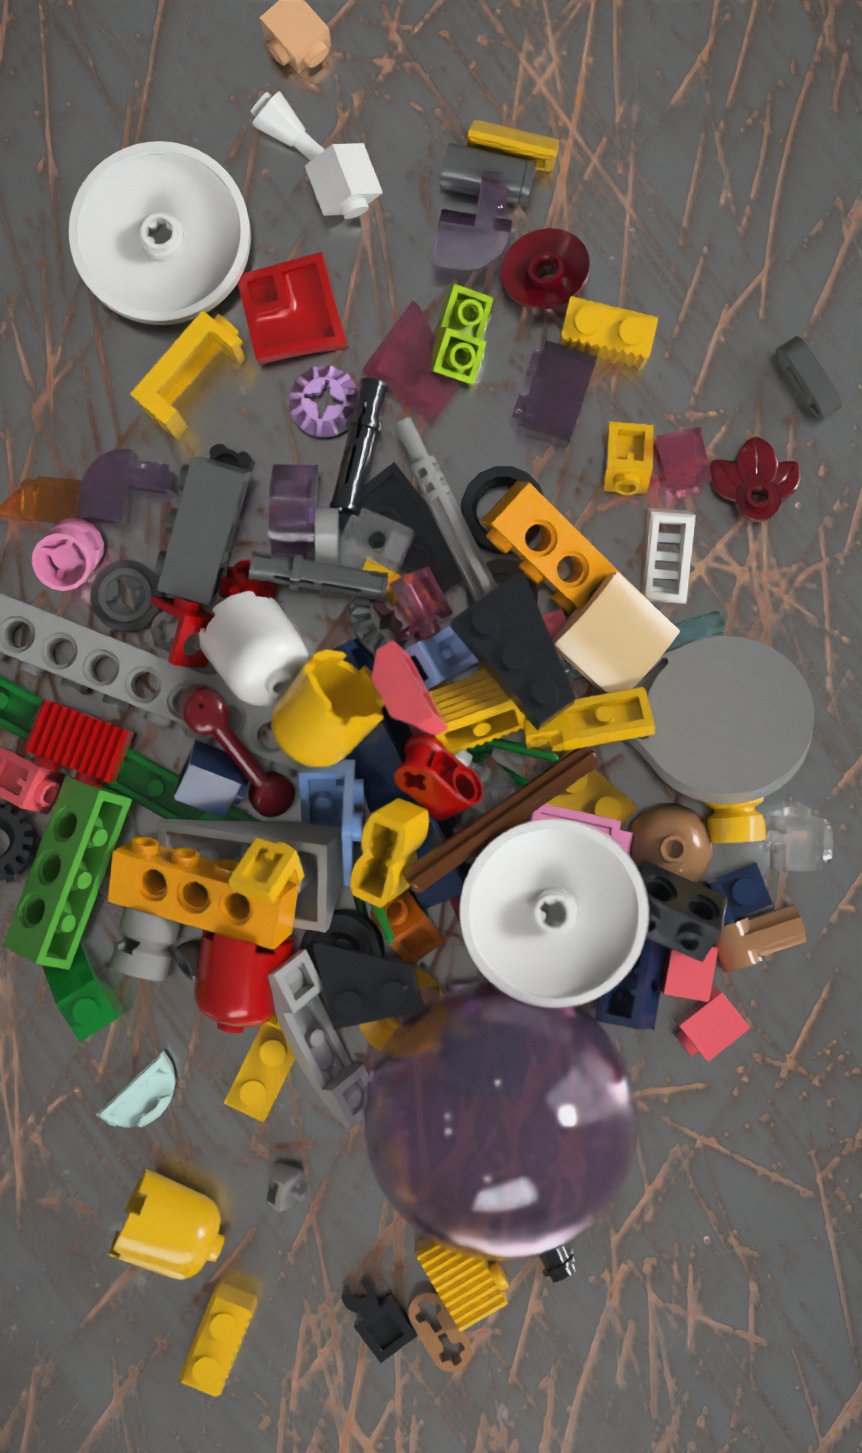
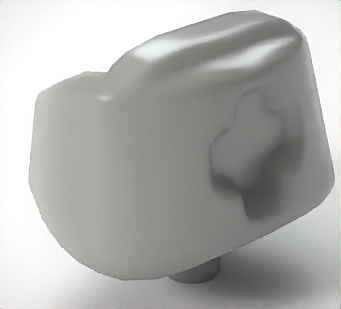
[266,1163,305,1212]

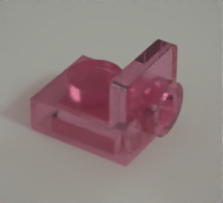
[390,566,453,642]

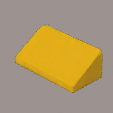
[467,120,560,172]

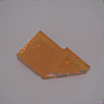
[0,476,88,524]

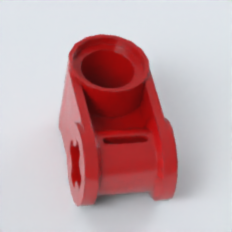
[394,734,483,821]

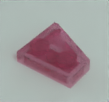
[362,301,460,425]

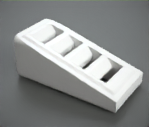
[641,508,696,604]

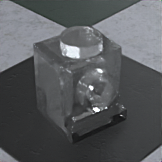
[341,507,415,574]

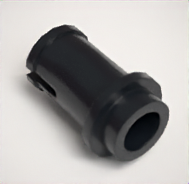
[526,1220,576,1283]

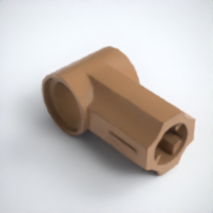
[714,904,807,972]

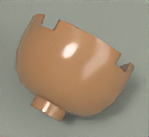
[626,803,713,883]

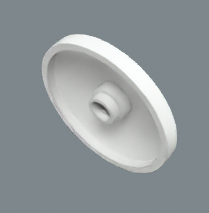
[69,141,251,325]
[460,818,649,1008]

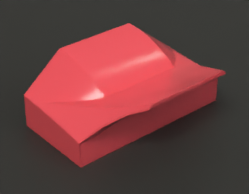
[371,640,448,736]

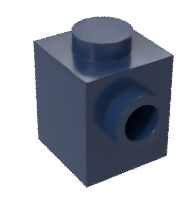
[173,740,249,818]

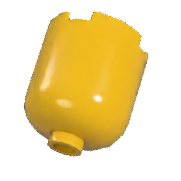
[271,650,385,768]
[108,1168,225,1280]

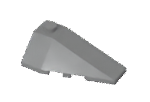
[157,819,344,932]

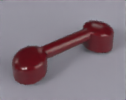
[178,684,295,818]

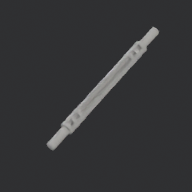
[395,417,497,603]

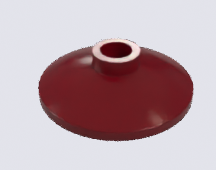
[501,228,590,309]

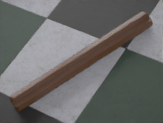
[403,747,599,893]

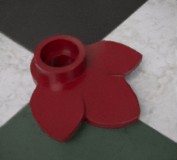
[710,436,800,522]

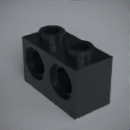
[639,860,728,962]

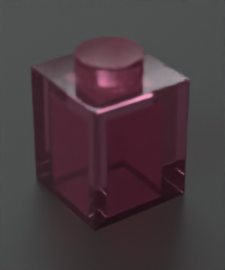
[653,427,712,500]

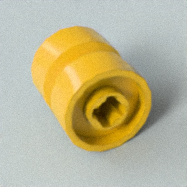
[704,797,767,844]

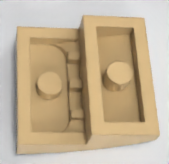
[553,572,680,694]

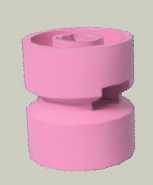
[32,517,104,591]

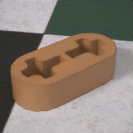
[408,1287,472,1372]

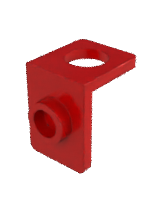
[150,596,214,668]

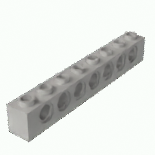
[0,593,299,778]

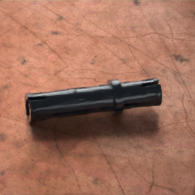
[329,377,389,515]

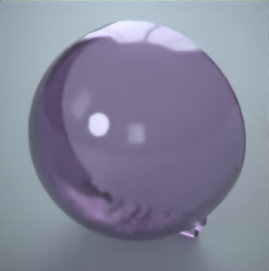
[363,981,639,1261]

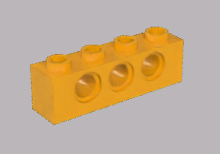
[481,481,637,615]
[108,836,299,950]

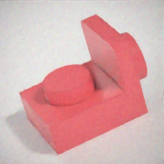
[0,746,65,814]

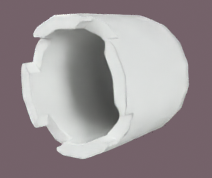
[199,591,309,706]

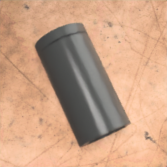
[440,142,537,207]

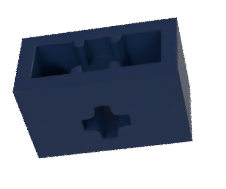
[595,937,668,1030]

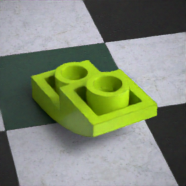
[430,283,494,385]

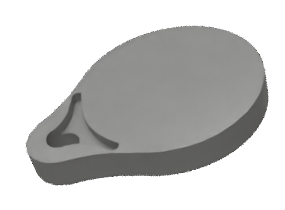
[591,636,814,805]

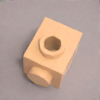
[259,0,331,74]

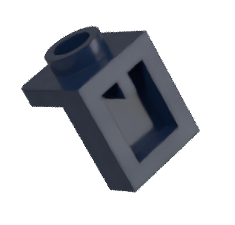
[704,861,773,926]

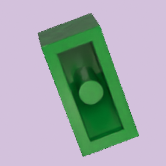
[42,939,127,1042]

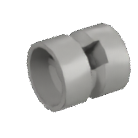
[109,907,181,981]

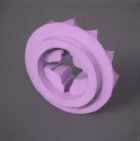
[289,365,358,437]

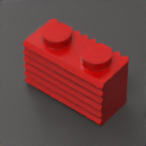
[23,699,134,788]

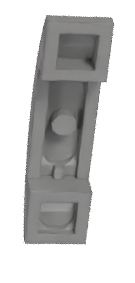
[268,949,381,1129]

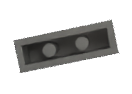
[154,456,251,606]

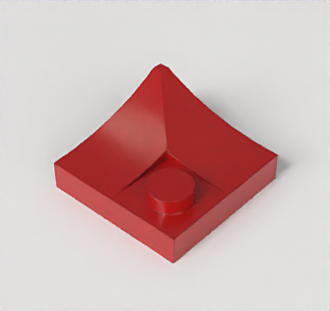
[238,252,349,365]

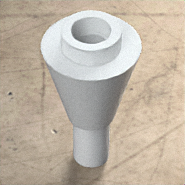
[250,91,324,161]

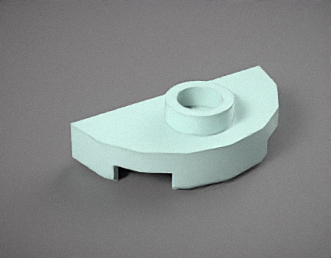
[96,1051,176,1128]

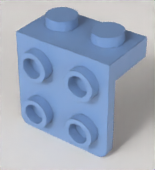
[298,760,365,886]

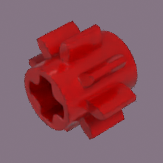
[219,560,277,599]

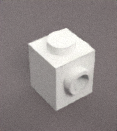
[305,143,383,219]

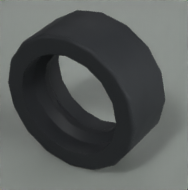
[461,466,545,554]

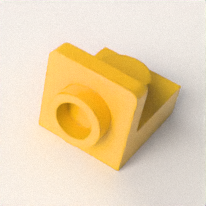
[603,421,654,495]
[228,837,304,905]

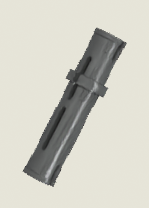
[248,550,388,602]

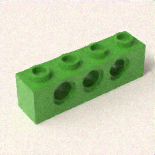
[3,775,132,970]

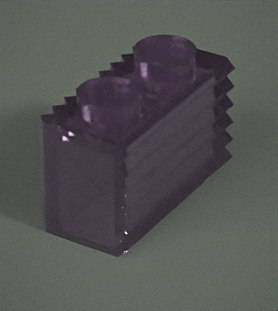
[512,340,598,448]

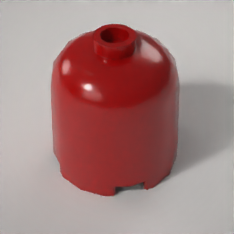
[194,929,294,1033]

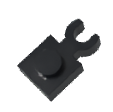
[341,1274,417,1363]

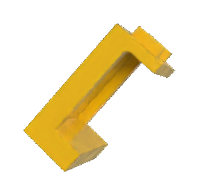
[130,310,246,440]

